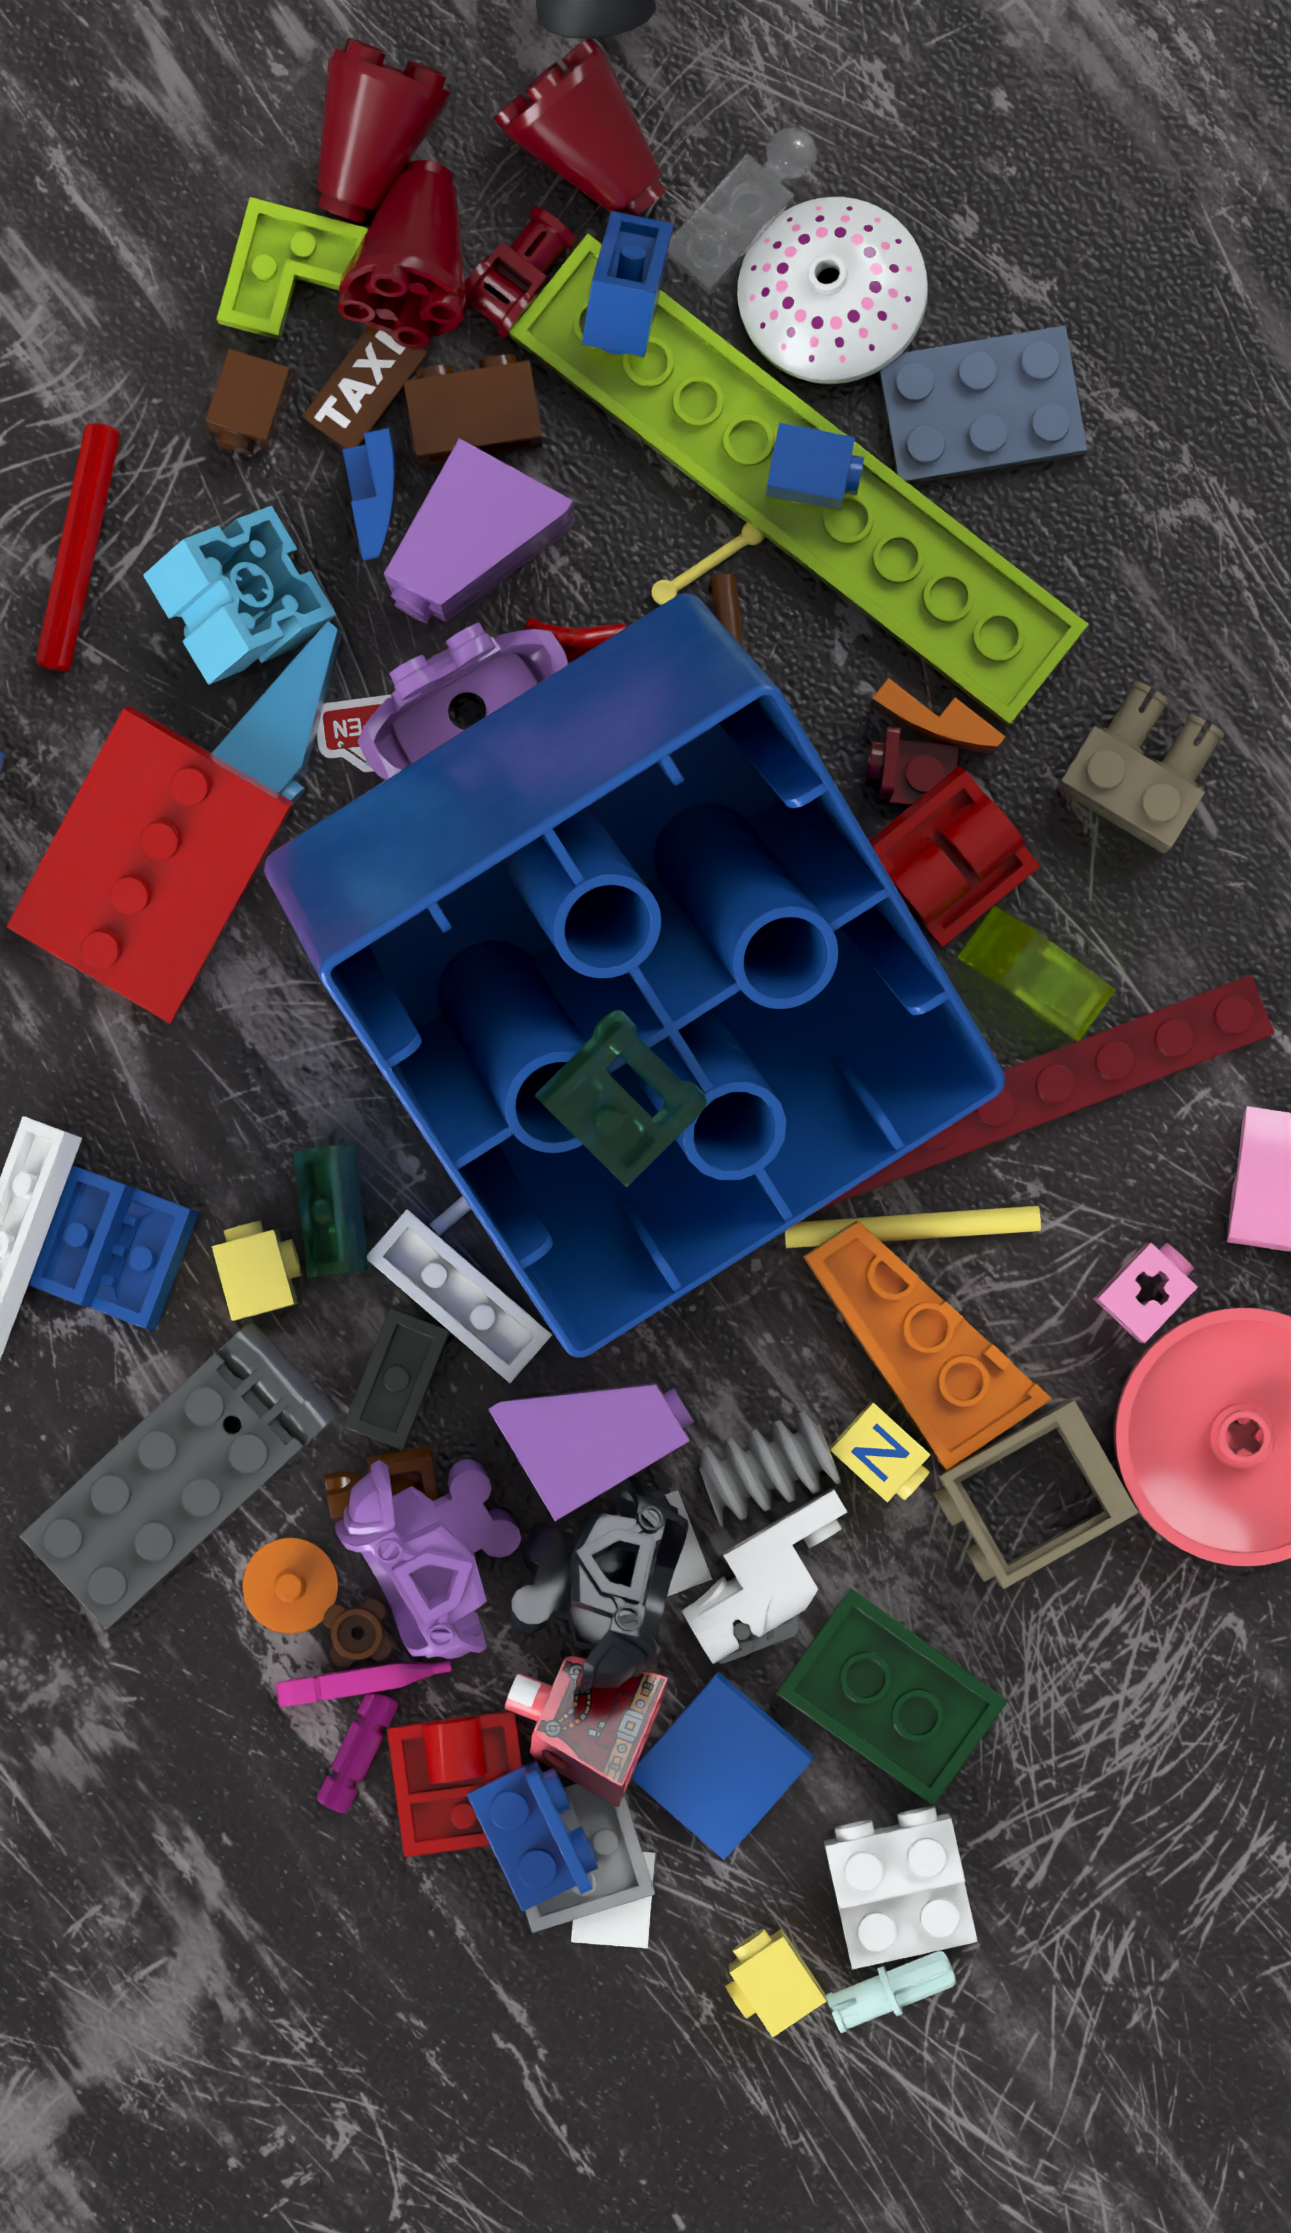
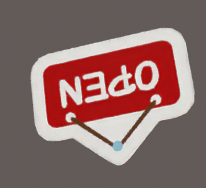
[317,695,391,772]

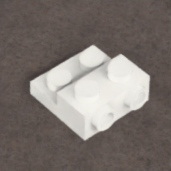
[824,1806,978,1969]

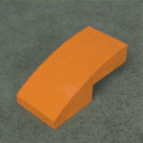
[870,678,1005,754]

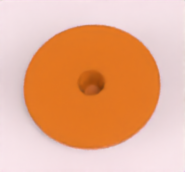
[243,1538,338,1634]

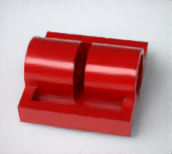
[869,766,1040,947]

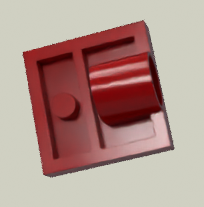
[387,1711,523,1857]

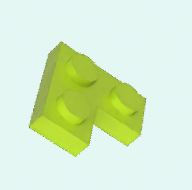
[217,197,368,340]

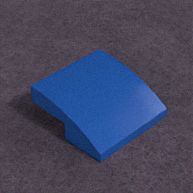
[28,1165,199,1331]
[631,1671,814,1860]

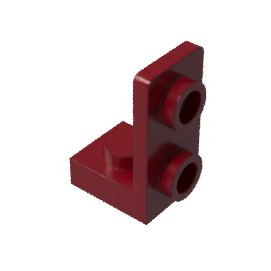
[865,727,959,807]

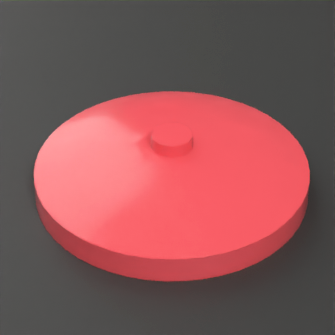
[1114,1308,1291,1566]

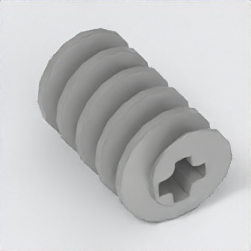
[699,1411,841,1527]

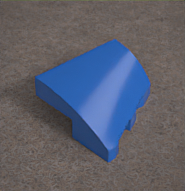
[342,428,396,561]

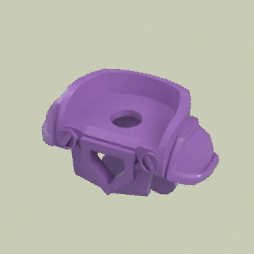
[357,623,568,780]
[335,1459,521,1659]

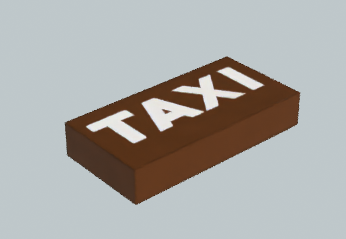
[301,326,429,449]

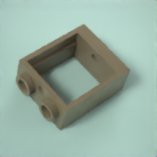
[934,1399,1138,1589]

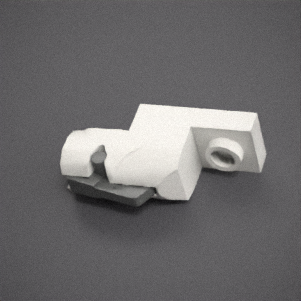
[682,1488,847,1664]

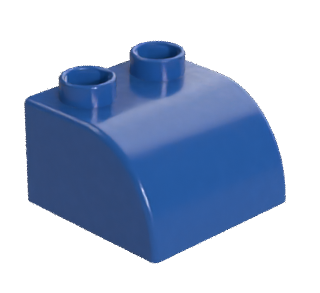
[264,593,1006,1357]

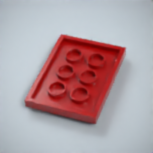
[6,705,295,1024]

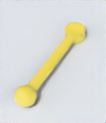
[652,523,765,606]

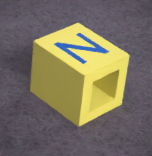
[829,1402,930,1502]

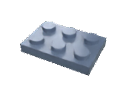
[879,325,1087,484]

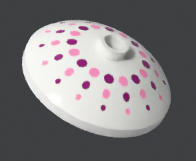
[737,197,928,384]

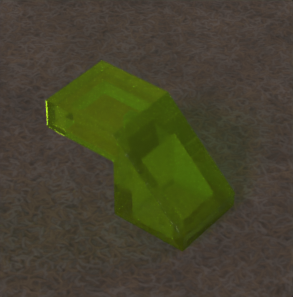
[958,906,1116,1042]

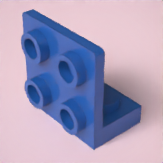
[467,1759,599,1912]

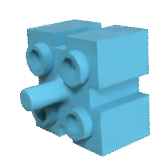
[143,506,337,685]

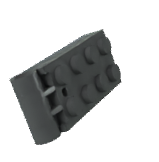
[19,1320,339,1630]

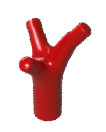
[525,617,625,663]

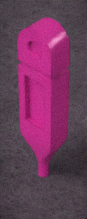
[275,1660,452,1707]

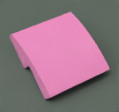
[1227,1106,1291,1252]

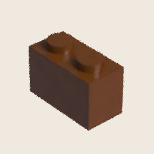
[404,354,543,467]

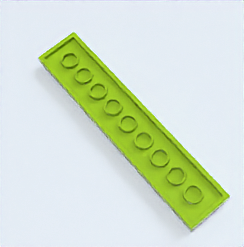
[509,233,1089,727]

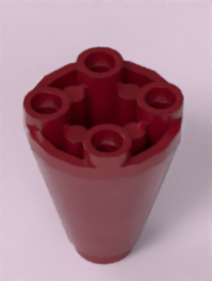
[317,37,453,224]
[493,39,666,216]
[338,160,466,349]

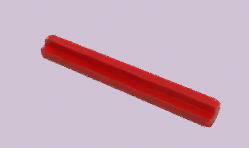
[36,423,120,672]

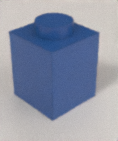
[766,423,864,510]

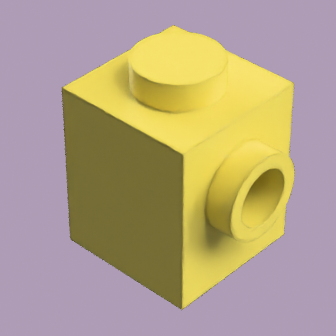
[212,1221,302,1321]
[726,1929,826,2037]

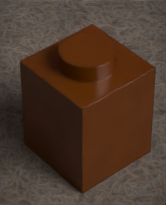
[205,348,294,455]

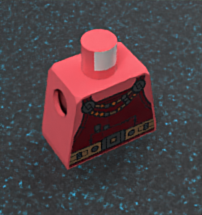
[505,1656,668,1807]

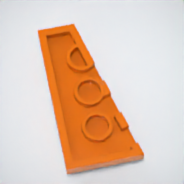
[803,1221,1052,1470]

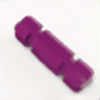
[317,1691,398,1813]

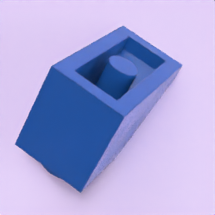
[582,211,673,357]

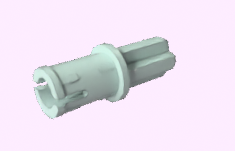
[826,1951,956,2033]

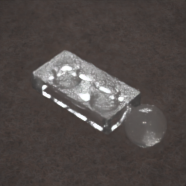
[667,128,817,294]

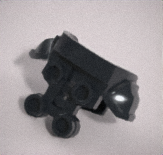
[510,1475,689,1692]

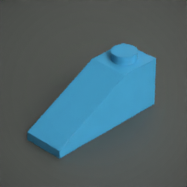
[211,621,342,803]

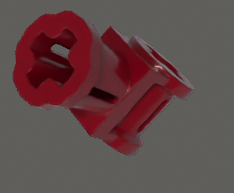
[465,205,578,340]

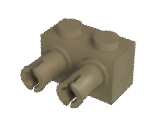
[1055,681,1225,854]

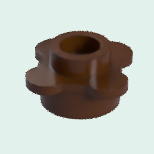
[323,1598,392,1667]

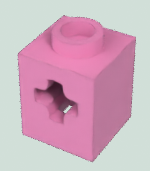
[1093,1243,1198,1343]

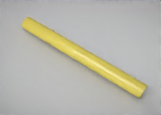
[785,1206,1041,1248]

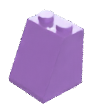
[384,438,575,624]
[489,1383,694,1521]

